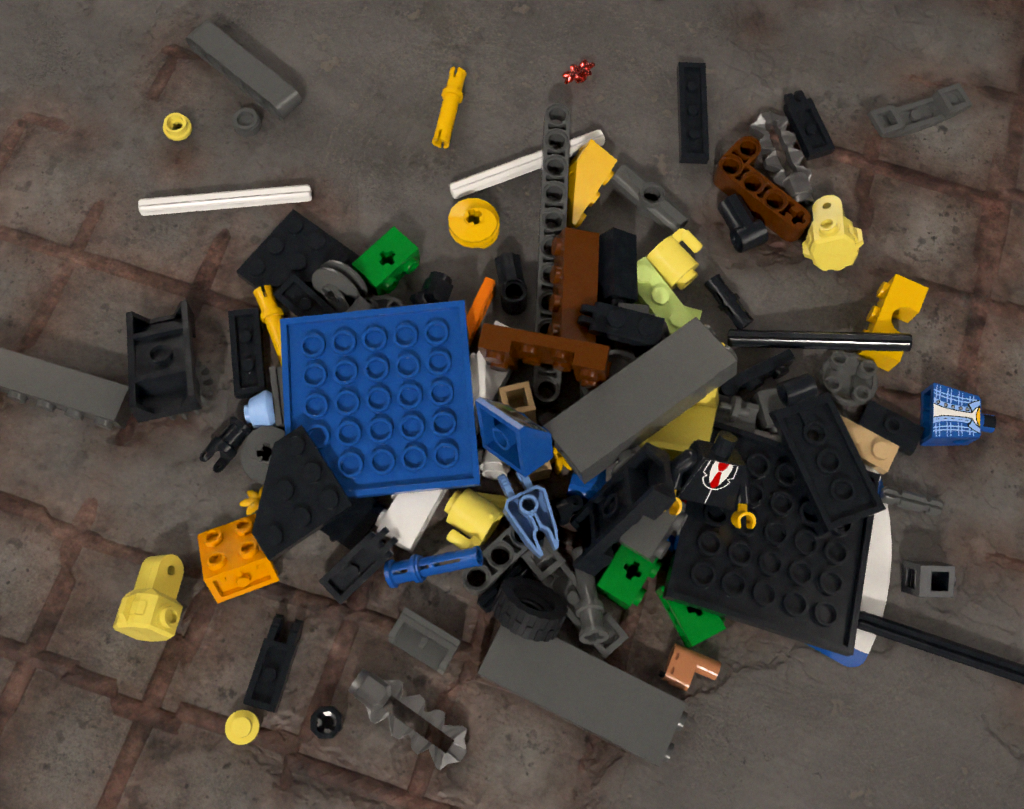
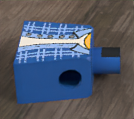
[920,383,996,446]

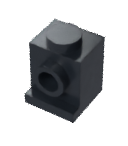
[901,560,956,598]

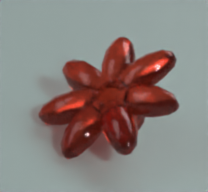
[562,59,595,84]

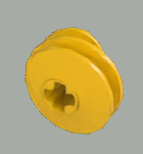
[448,198,500,249]

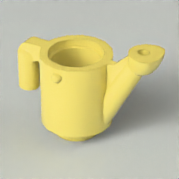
[646,228,703,290]
[444,488,507,549]

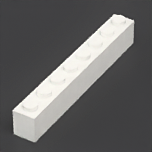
[375,321,513,554]

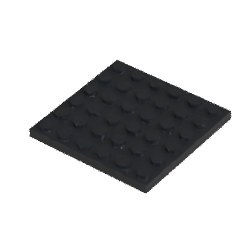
[662,421,880,657]

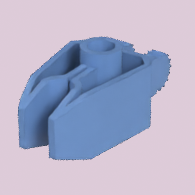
[497,471,559,558]

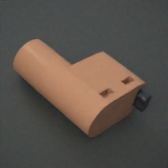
[658,643,721,691]

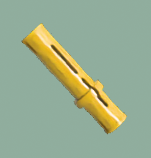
[432,67,467,148]
[253,285,284,366]

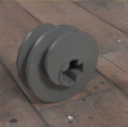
[312,260,367,313]
[240,426,285,484]

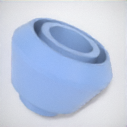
[244,390,277,429]

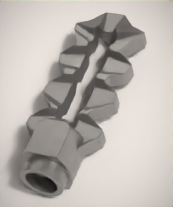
[749,111,814,208]
[348,668,467,770]

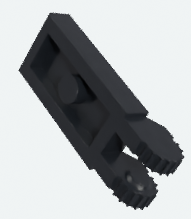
[243,614,304,713]

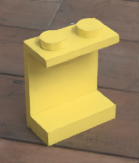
[639,387,719,460]

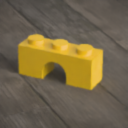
[857,274,929,372]

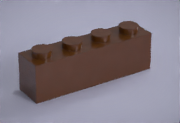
[547,227,599,343]

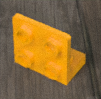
[197,513,280,604]

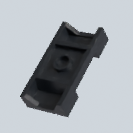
[126,300,202,423]
[570,442,676,576]

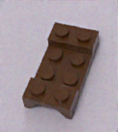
[478,323,612,389]

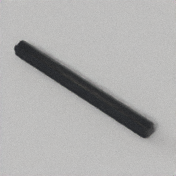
[727,329,913,352]
[857,611,1024,684]

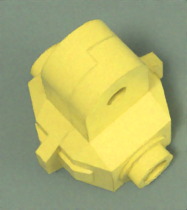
[802,195,864,271]
[113,554,184,642]

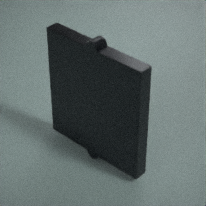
[320,497,386,550]

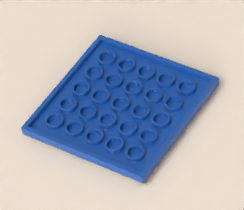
[280,300,481,499]

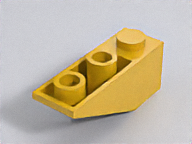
[567,139,617,228]

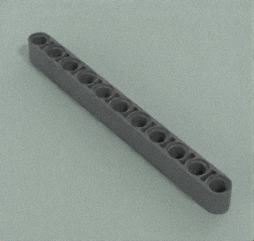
[532,102,571,410]

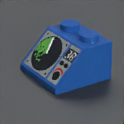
[475,397,554,478]

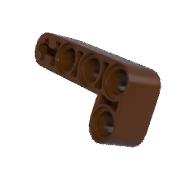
[713,136,811,242]

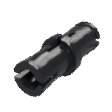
[704,274,754,329]

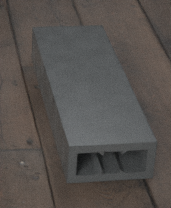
[543,317,738,484]
[477,625,688,767]

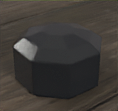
[310,706,343,739]

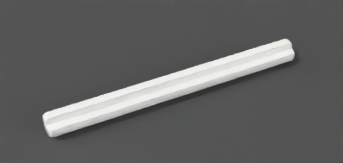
[449,129,605,199]
[138,184,312,216]

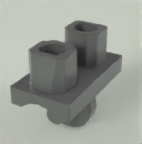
[715,394,759,433]

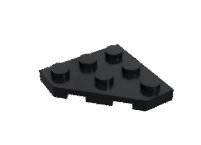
[236,209,360,292]
[252,425,354,561]

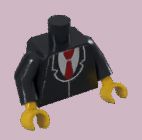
[664,430,756,529]

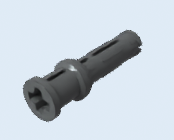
[571,546,609,645]

